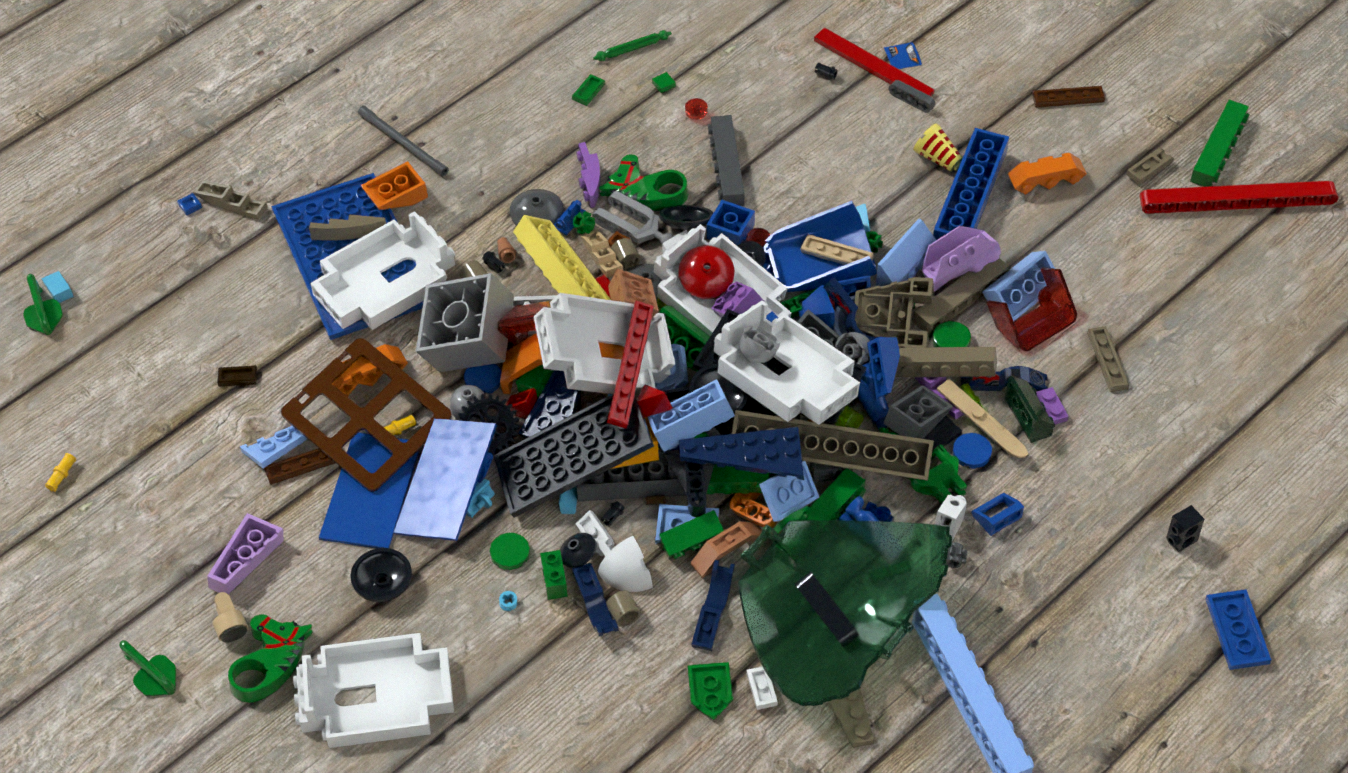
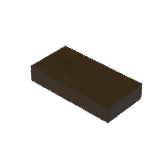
[217,365,257,387]

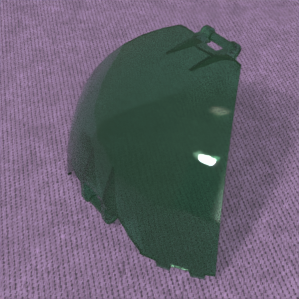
[738,520,952,706]

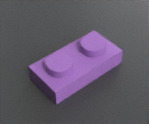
[1034,387,1069,426]

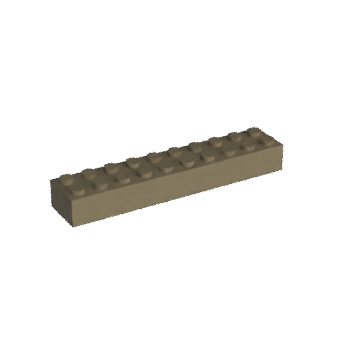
[732,410,934,481]

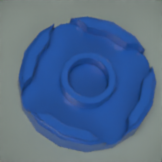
[464,363,502,394]
[953,433,992,469]

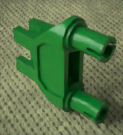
[908,445,967,504]

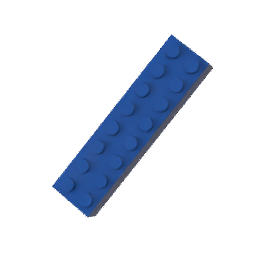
[933,128,1009,240]

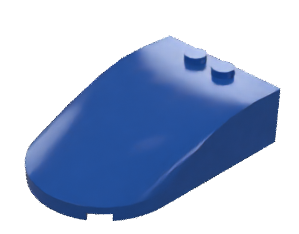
[763,201,877,292]

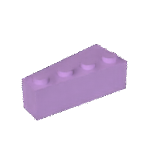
[207,513,284,594]

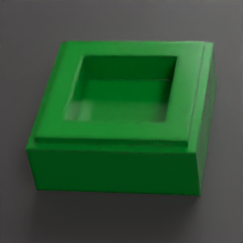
[652,72,676,93]

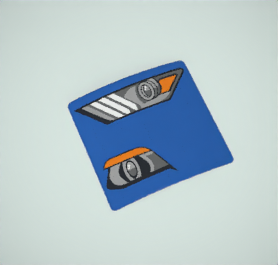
[884,42,922,69]

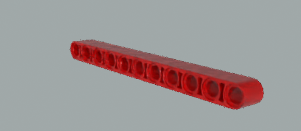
[1139,181,1339,214]

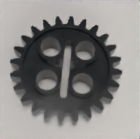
[458,394,520,455]

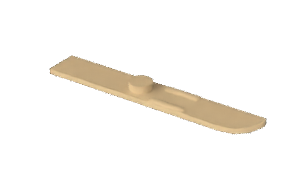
[937,379,1028,458]

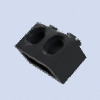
[1166,505,1205,552]

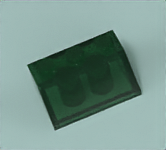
[1005,375,1055,443]

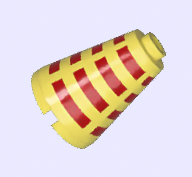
[913,123,963,172]

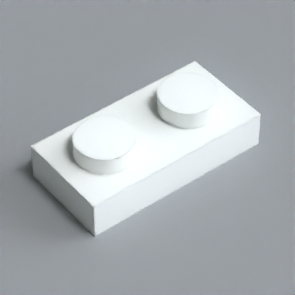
[746,666,778,710]

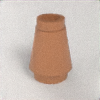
[497,237,516,263]

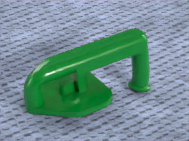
[23,274,63,335]
[119,640,176,696]

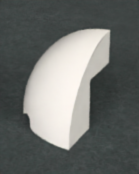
[598,536,653,592]

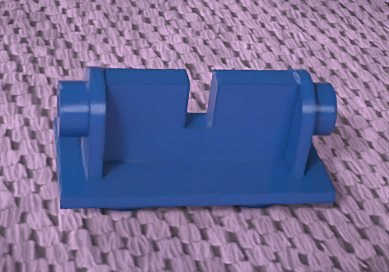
[554,200,586,236]

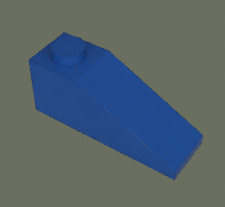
[867,337,900,398]

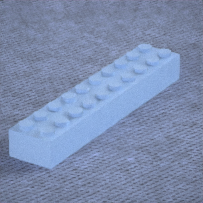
[912,593,1034,773]

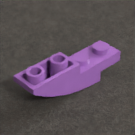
[576,142,600,208]

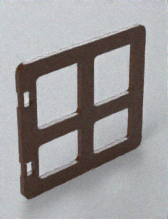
[281,338,452,492]

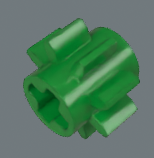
[573,211,595,234]
[866,231,883,253]

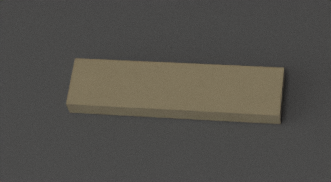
[1087,326,1129,392]

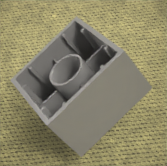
[416,273,514,372]

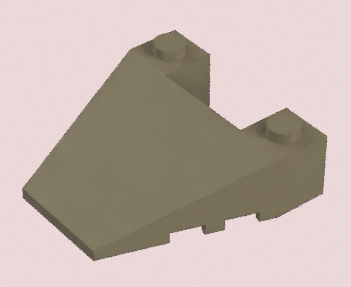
[854,277,934,348]

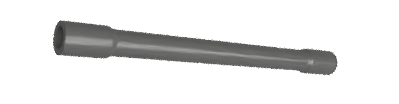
[358,106,449,177]

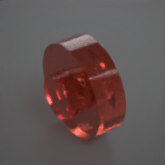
[685,98,708,120]
[747,228,770,247]

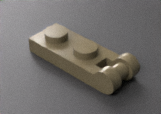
[1126,148,1174,185]

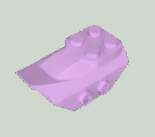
[921,226,1001,292]

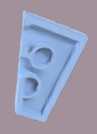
[655,504,719,543]

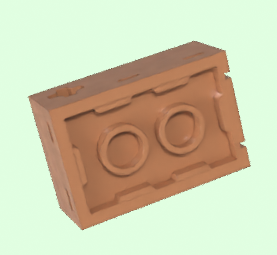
[608,268,659,317]

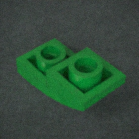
[770,506,810,538]

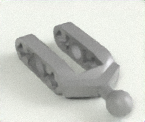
[592,191,674,244]

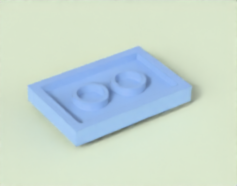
[759,461,819,522]

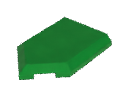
[687,662,733,720]

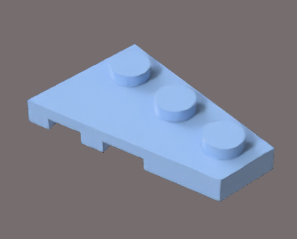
[240,426,307,468]

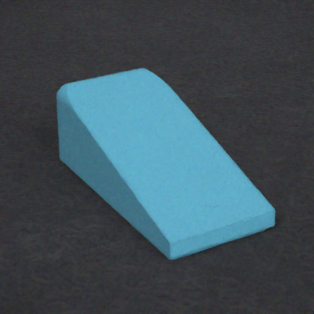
[41,271,74,303]

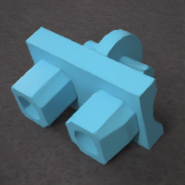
[467,479,495,518]

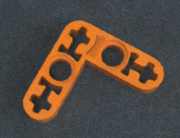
[729,493,778,529]

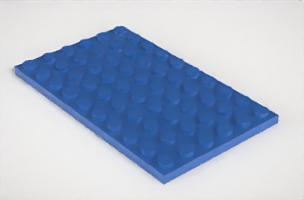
[271,173,424,340]

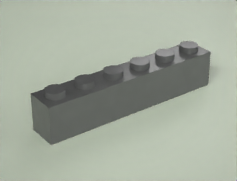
[707,115,745,206]

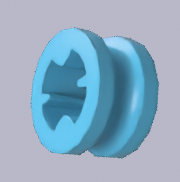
[499,591,517,611]

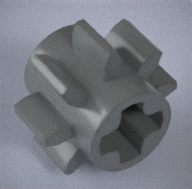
[942,543,968,568]

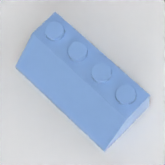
[876,219,936,287]
[982,251,1062,322]
[648,379,735,452]

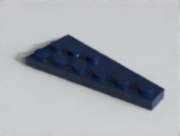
[519,370,581,438]
[679,427,804,480]

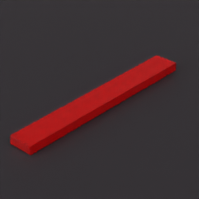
[814,27,935,98]
[607,300,654,429]

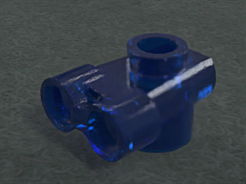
[864,501,895,530]

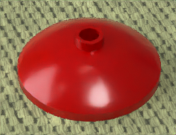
[678,245,735,299]

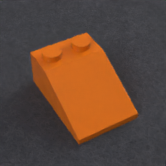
[361,161,428,210]

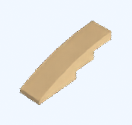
[580,229,624,278]

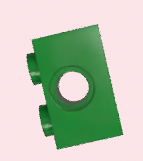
[540,550,568,600]

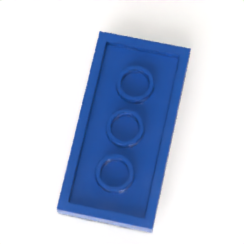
[1205,589,1271,670]

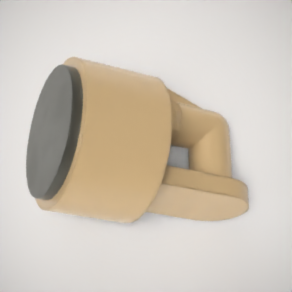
[213,592,248,642]

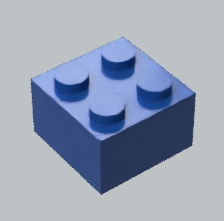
[706,200,755,246]

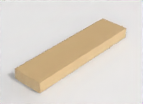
[800,234,874,265]

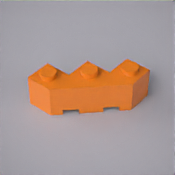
[1008,153,1087,195]
[333,344,408,397]

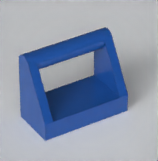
[971,493,1024,536]

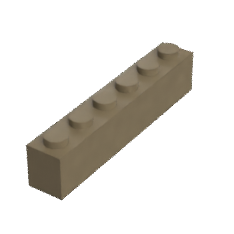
[913,258,1009,336]
[895,347,997,377]

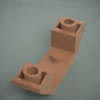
[691,521,768,578]

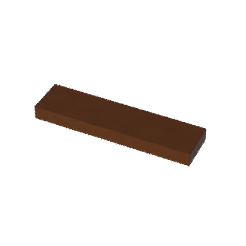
[1032,86,1105,107]
[264,448,335,485]

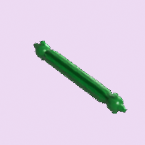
[593,30,672,61]

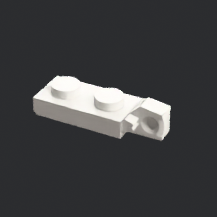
[576,510,615,556]

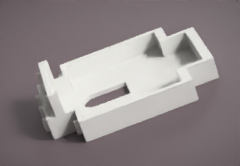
[311,211,455,330]
[653,224,792,336]
[534,293,675,397]
[714,301,860,425]
[293,633,454,748]

